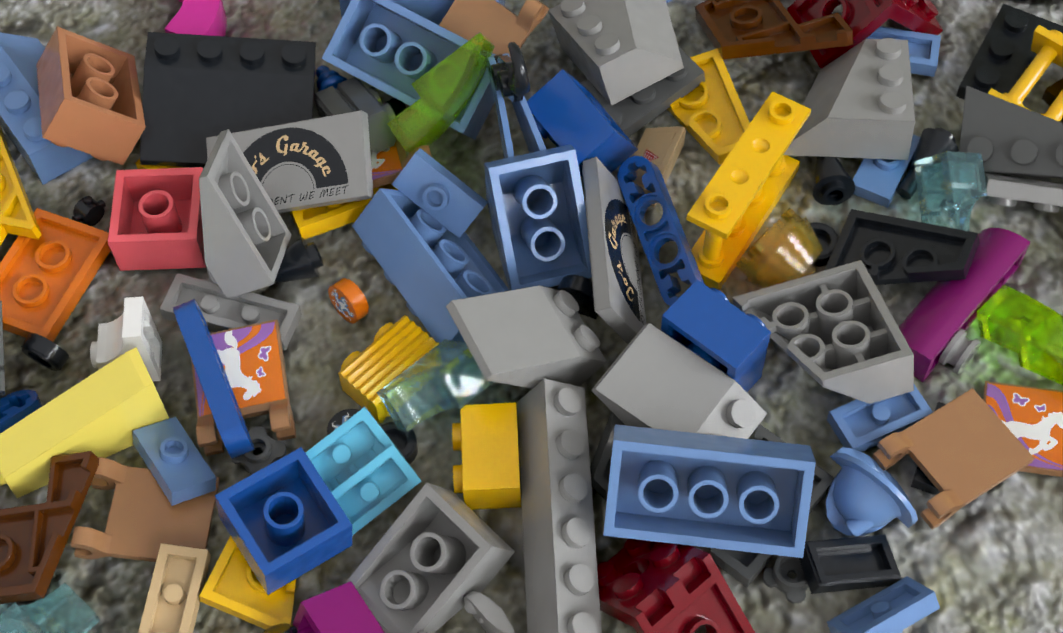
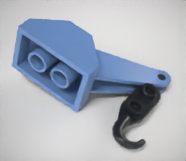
[484,42,592,290]

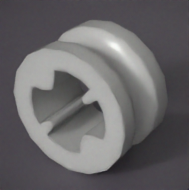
[939,329,981,375]

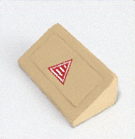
[632,126,686,208]

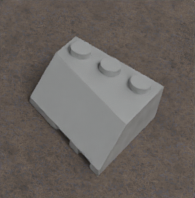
[548,0,684,106]
[783,38,915,160]
[732,260,914,404]

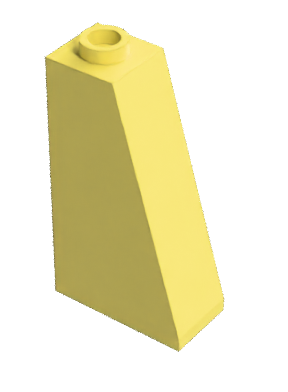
[0,347,169,498]

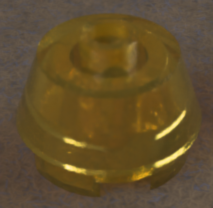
[735,207,823,289]

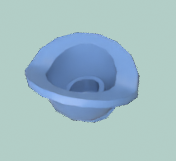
[825,447,918,537]

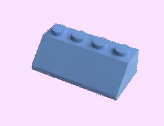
[0,32,93,185]
[352,188,510,352]

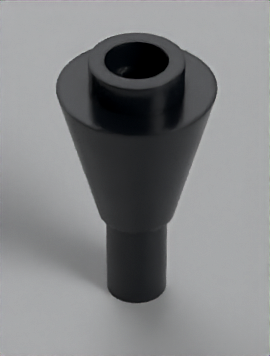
[896,128,959,199]
[813,156,855,205]
[275,237,324,283]

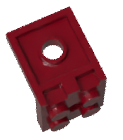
[787,0,943,68]
[597,539,755,633]

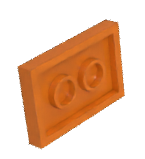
[0,208,111,342]

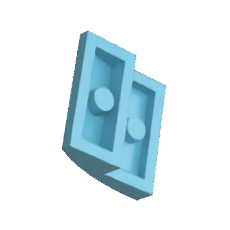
[305,407,422,536]

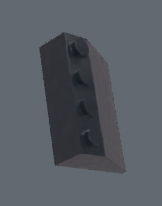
[140,32,316,168]

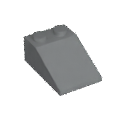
[199,129,292,299]
[446,285,607,389]
[591,323,767,439]
[345,483,515,633]

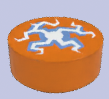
[328,278,369,324]

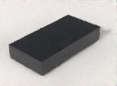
[799,534,902,594]

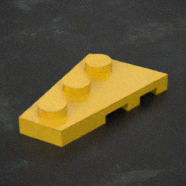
[667,48,750,165]
[199,535,297,630]

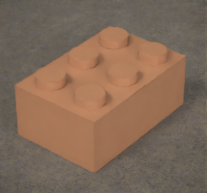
[36,26,146,165]

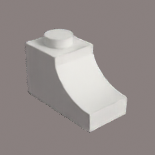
[90,296,162,382]

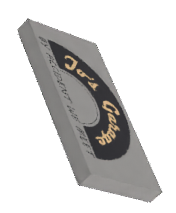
[206,110,374,213]
[582,157,646,344]

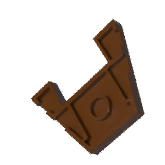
[695,0,853,60]
[0,451,99,604]

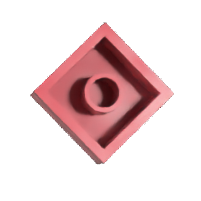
[108,167,206,271]

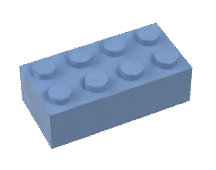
[321,0,495,140]
[603,424,816,558]

